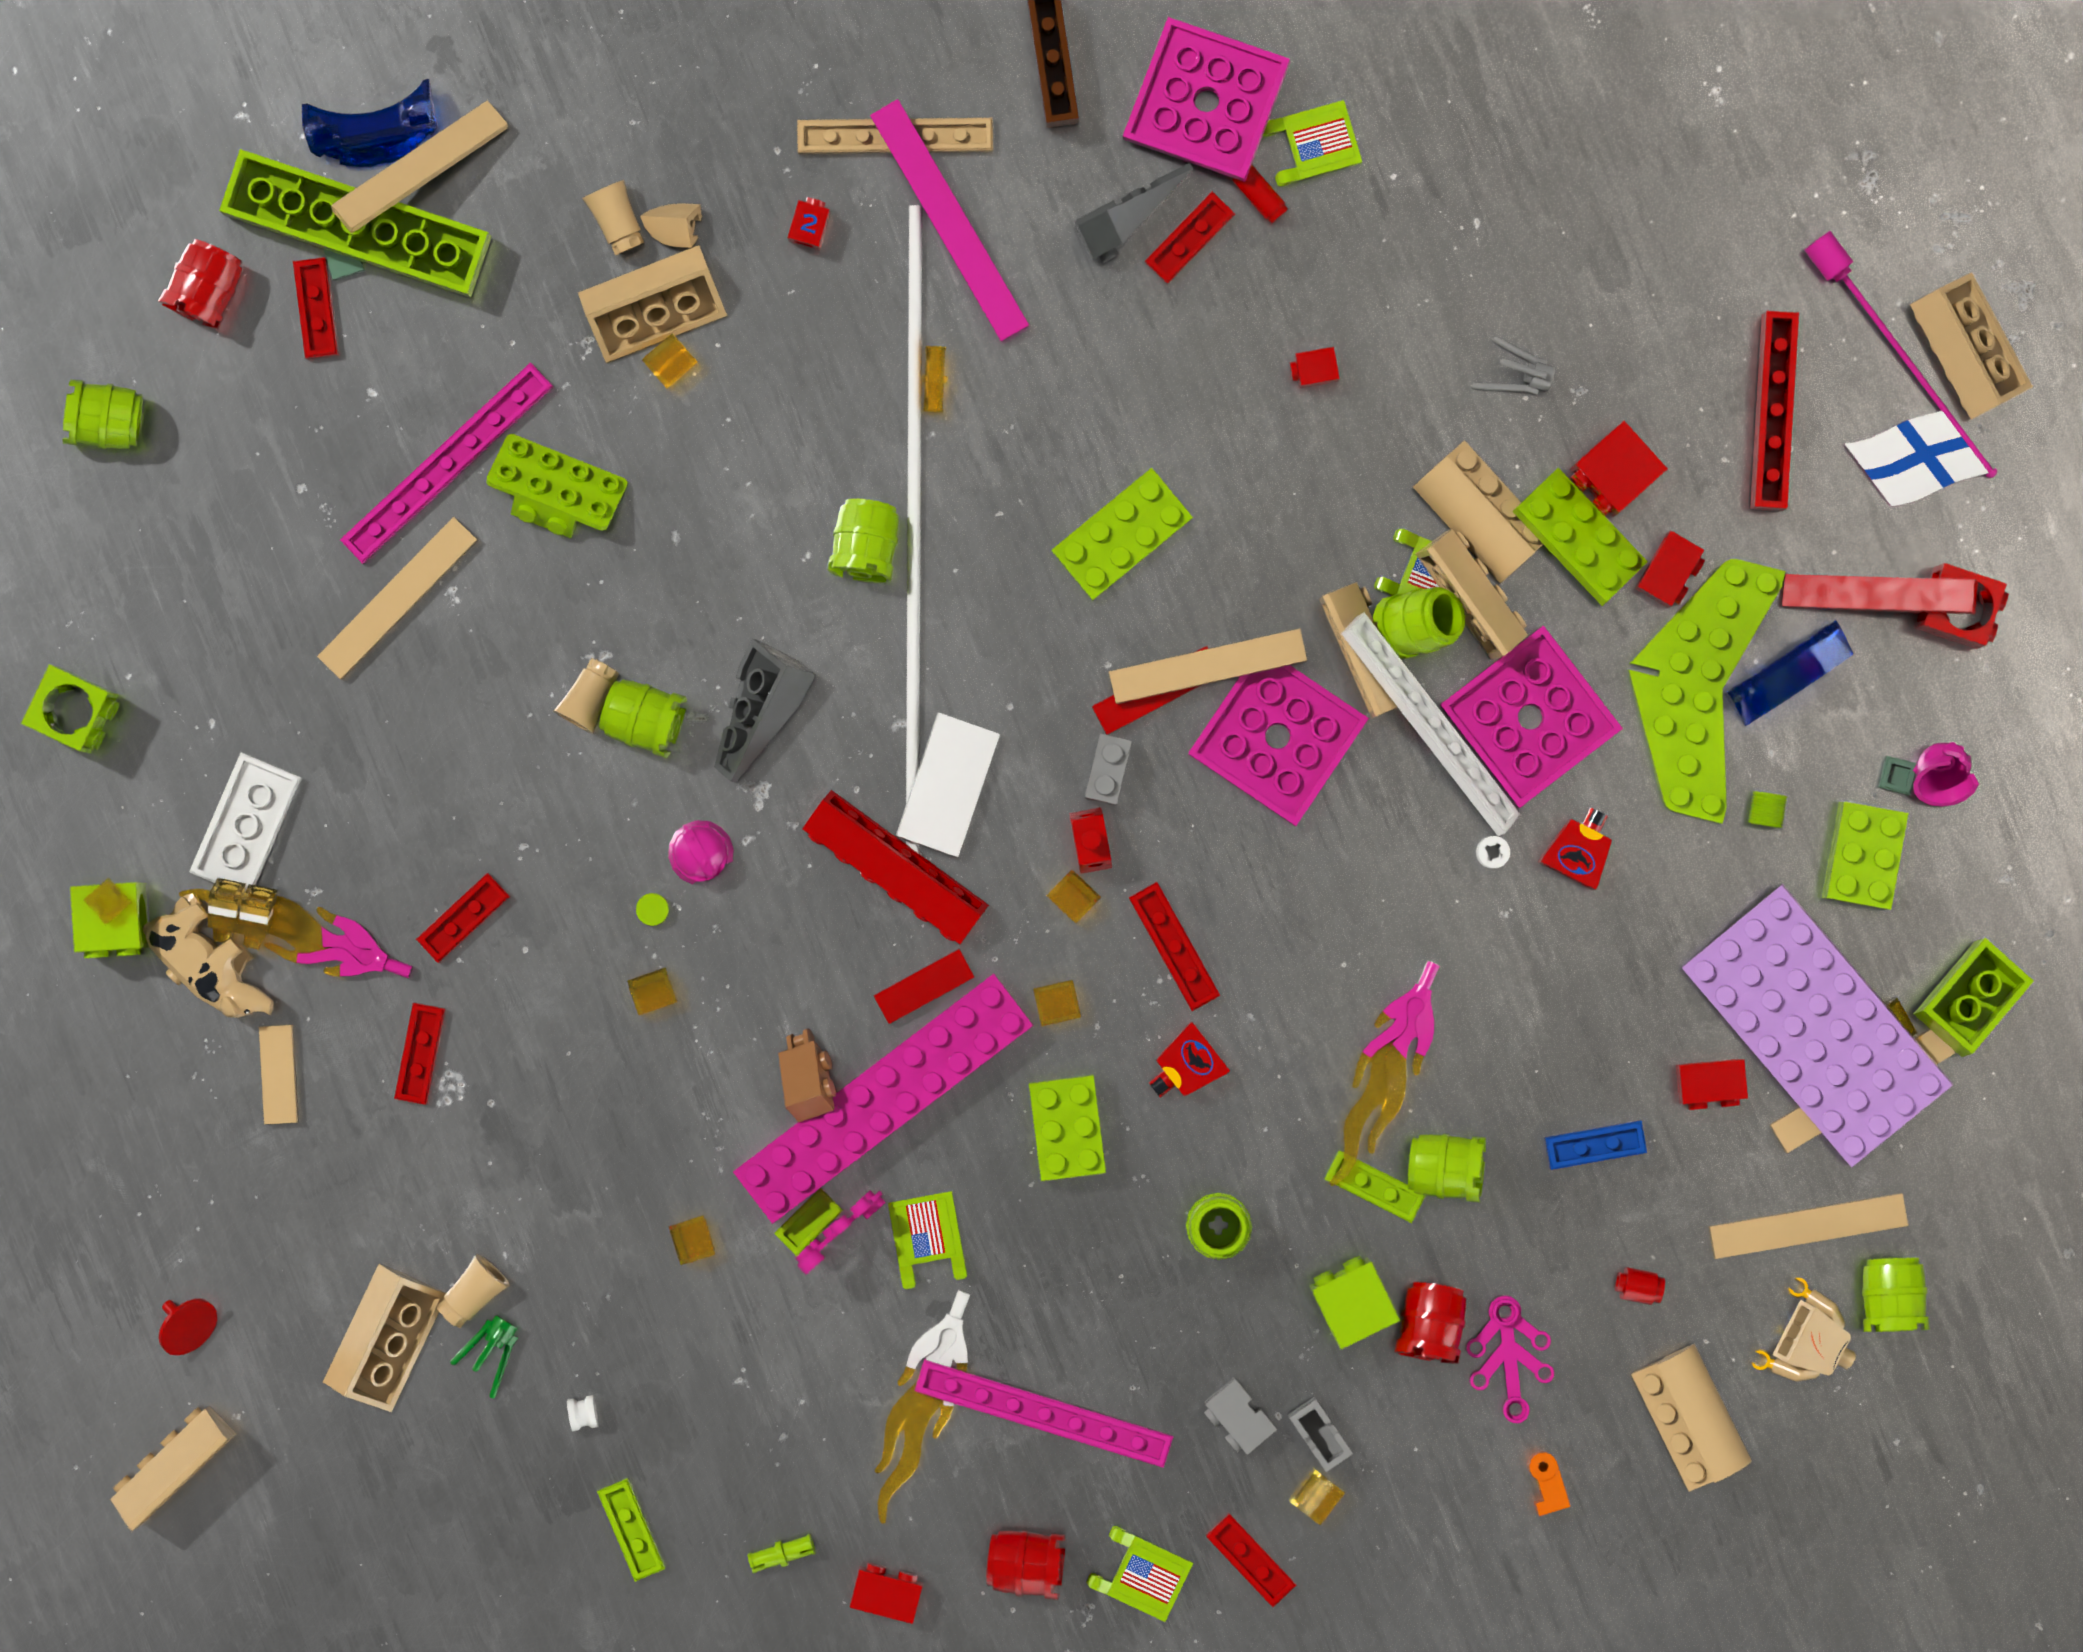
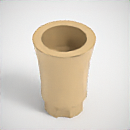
[582,180,644,255]
[553,658,619,734]
[437,1254,509,1328]

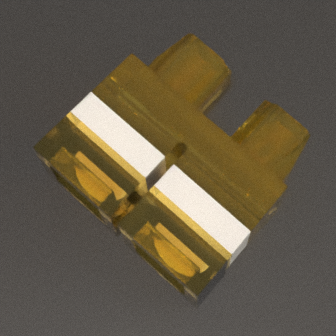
[207,878,278,950]

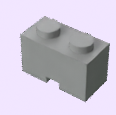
[1085,733,1132,805]
[1204,1377,1277,1455]
[1288,1396,1353,1472]

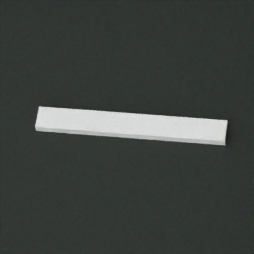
[1341,612,1521,836]

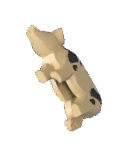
[143,893,274,1018]

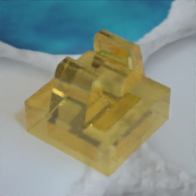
[84,878,132,924]

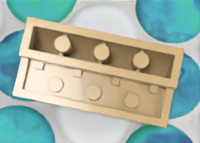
[1413,440,1543,583]
[1631,1344,1752,1492]

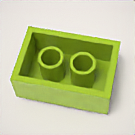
[1822,801,1909,910]
[1913,938,2034,1057]
[1029,1075,1106,1181]

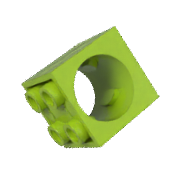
[21,664,120,754]
[70,882,150,958]
[1309,1255,1400,1349]

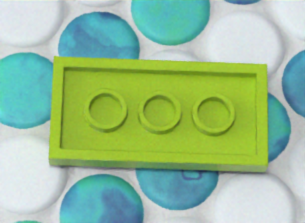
[1512,467,1648,606]
[1051,468,1193,601]

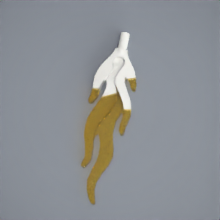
[875,1290,970,1524]

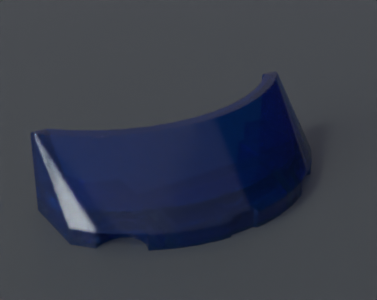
[302,79,438,167]
[1724,620,1853,726]

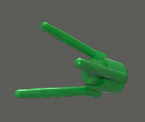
[450,1315,518,1399]

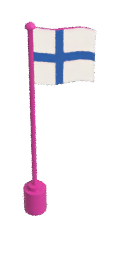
[1804,231,1997,506]

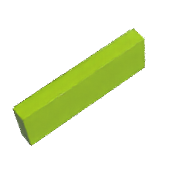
[1324,1150,1426,1223]
[597,1478,666,1582]

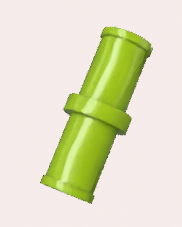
[747,1534,816,1573]

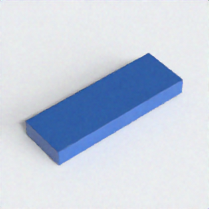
[1544,1120,1647,1170]

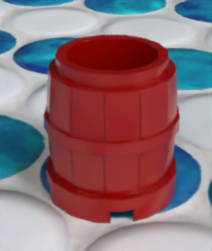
[158,239,242,330]
[1394,1282,1466,1364]
[986,1530,1065,1600]

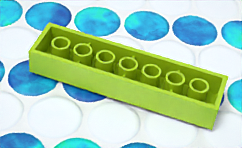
[219,149,492,298]

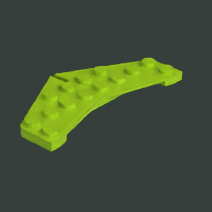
[1628,559,1786,824]

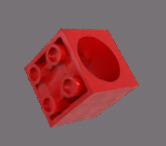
[1570,421,1668,517]
[1914,563,2009,649]

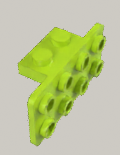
[486,434,627,538]

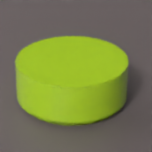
[636,893,669,926]

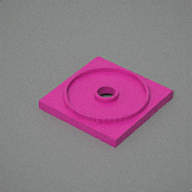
[1122,17,1290,182]
[1440,625,1623,808]
[1188,665,1369,827]

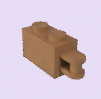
[778,1028,836,1122]

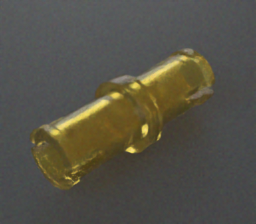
[921,346,947,412]

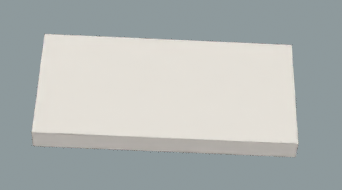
[896,713,1000,857]
[189,753,302,898]

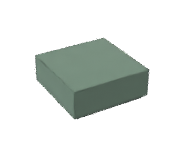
[323,249,365,280]
[1877,756,1917,795]

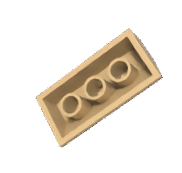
[578,245,727,363]
[1910,272,2033,420]
[1415,529,1528,659]
[1319,582,1397,718]
[323,1264,446,1412]
[110,1406,236,1531]

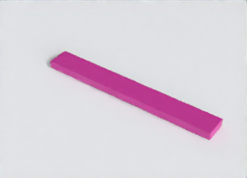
[870,99,1029,342]
[340,362,553,564]
[914,1359,1173,1468]

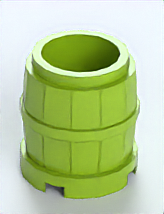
[63,379,143,449]
[827,498,899,583]
[1373,587,1465,659]
[599,679,687,758]
[1408,1133,1486,1203]
[1186,1192,1252,1260]
[1862,1258,1930,1332]

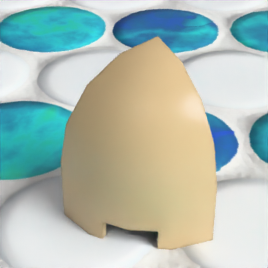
[640,204,702,248]

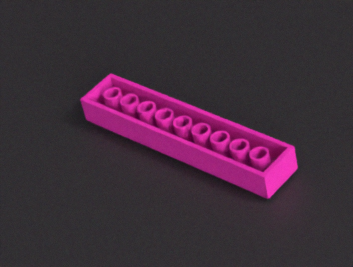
[733,974,1033,1224]

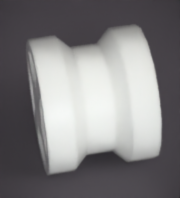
[1476,836,1510,868]
[567,1395,599,1431]

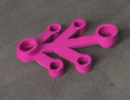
[795,1190,886,1275]
[1466,1295,1554,1423]

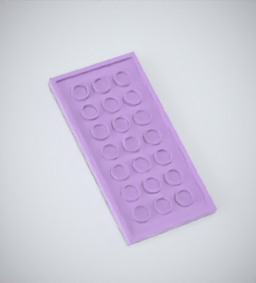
[1682,884,1953,1168]

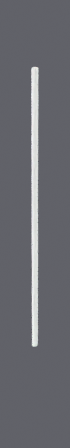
[906,205,922,853]

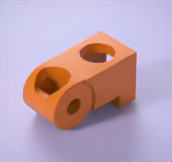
[1527,1451,1571,1516]

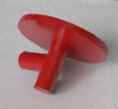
[159,1299,217,1356]

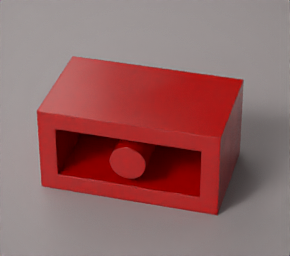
[1635,530,1705,608]
[1676,1059,1748,1110]
[849,1563,923,1624]

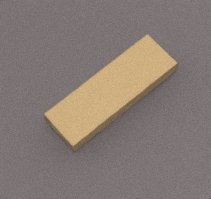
[259,1025,298,1124]

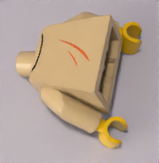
[1752,1278,1856,1381]

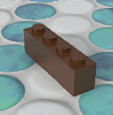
[1027,0,1079,128]

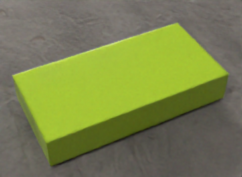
[774,1187,843,1256]

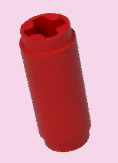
[1231,164,1288,224]

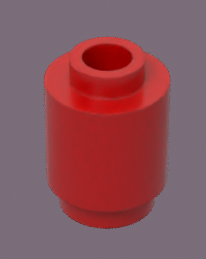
[1615,1267,1665,1305]

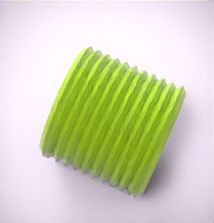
[1748,791,1788,828]

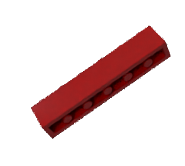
[1750,311,1799,511]
[802,790,989,944]

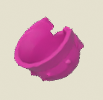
[1913,742,1979,807]
[668,820,734,884]

